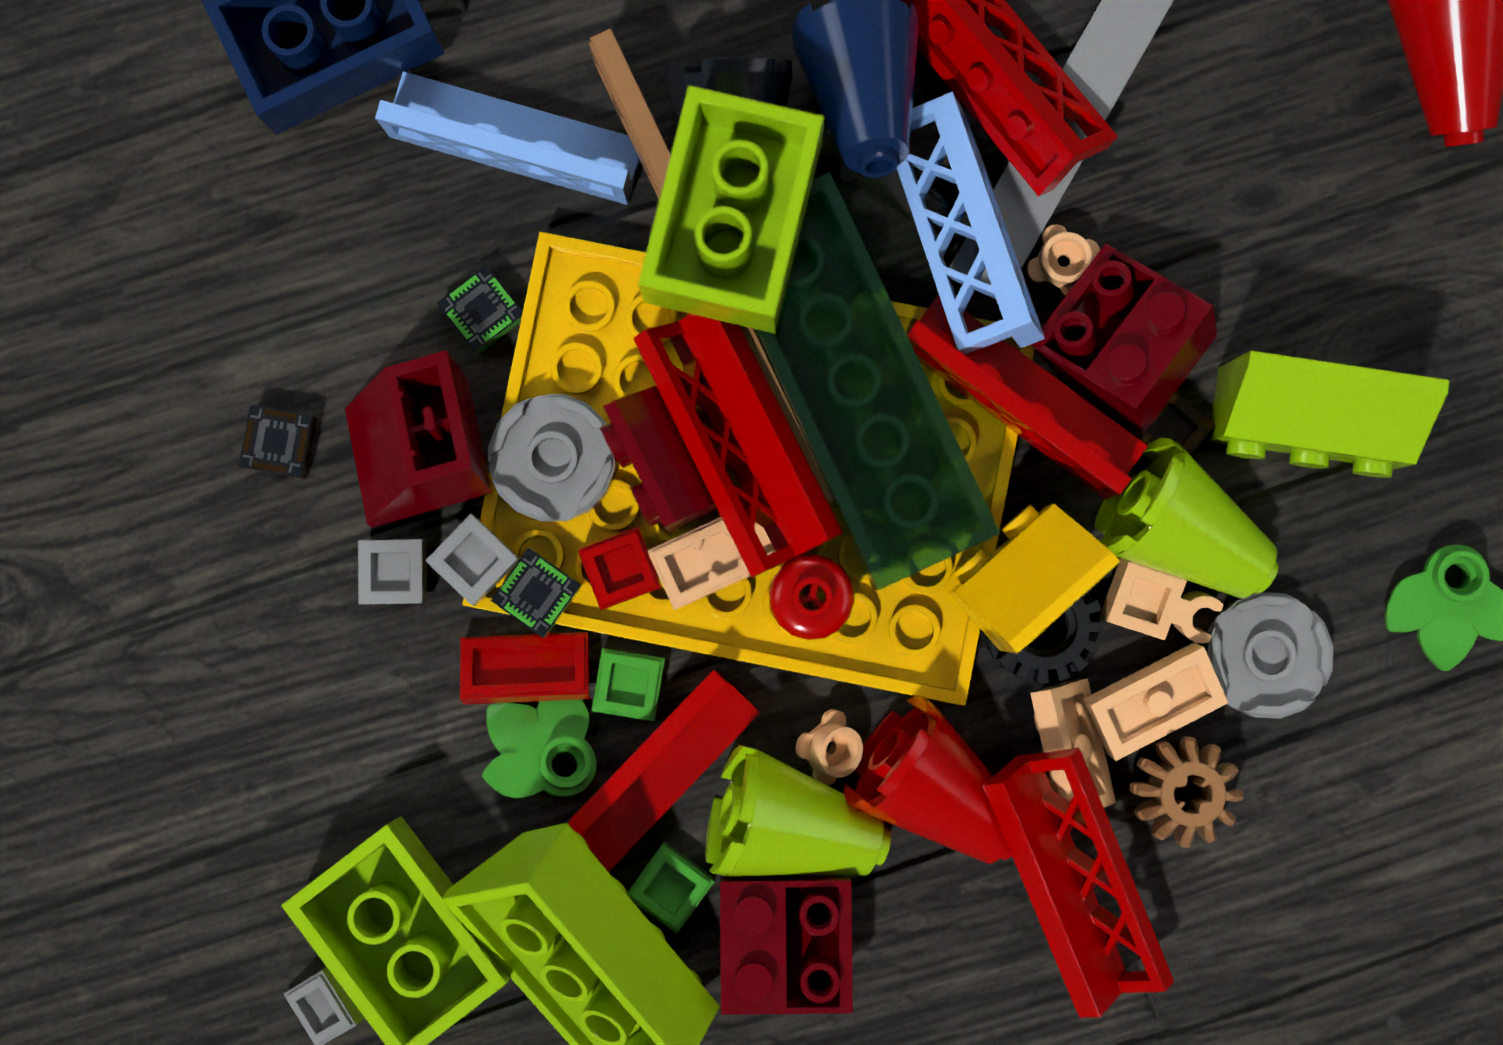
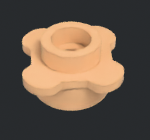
[1027,224,1100,296]
[796,709,863,786]

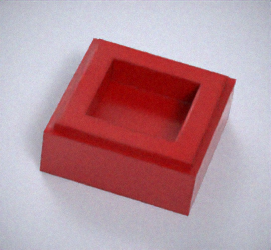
[578,527,662,610]

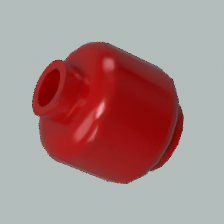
[768,554,855,640]

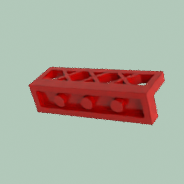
[902,0,1118,197]
[900,294,1148,499]
[633,314,843,578]
[567,668,760,872]
[983,747,1174,1018]

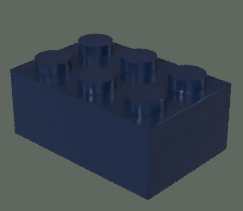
[201,0,445,135]

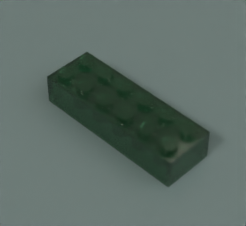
[753,172,1000,591]

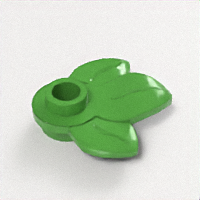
[1384,545,1503,671]
[482,699,596,799]

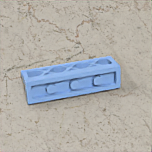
[375,72,641,205]
[897,92,1045,355]

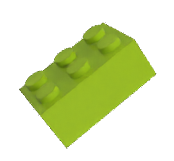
[638,86,824,333]
[281,816,510,1045]

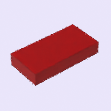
[460,632,590,705]

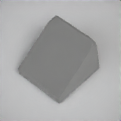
[284,966,365,1045]

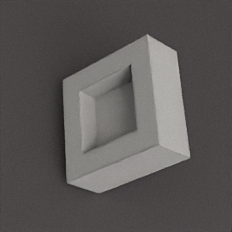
[425,514,520,606]
[358,539,427,604]

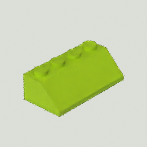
[441,823,720,1045]

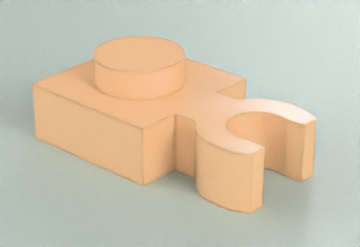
[1099,558,1223,643]

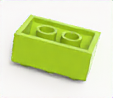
[1208,351,1450,478]

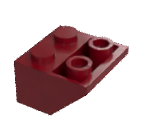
[1030,243,1217,435]
[345,350,493,528]
[600,386,733,533]
[720,875,853,1015]

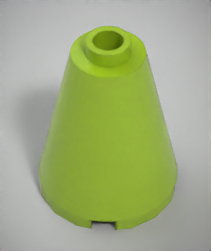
[1094,438,1279,598]
[705,745,891,876]

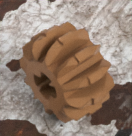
[1130,736,1244,848]

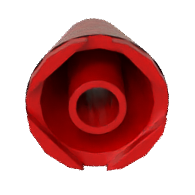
[1387,0,1503,147]
[843,696,1012,864]

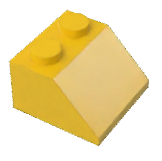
[949,504,1120,653]

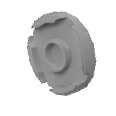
[488,394,617,522]
[1203,593,1333,719]

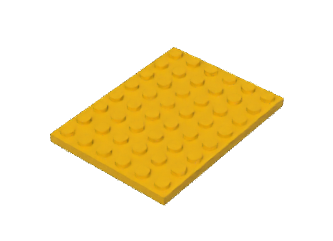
[462,231,1034,706]

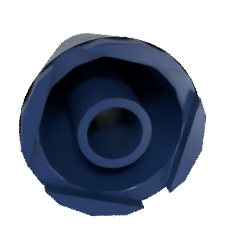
[792,0,919,178]

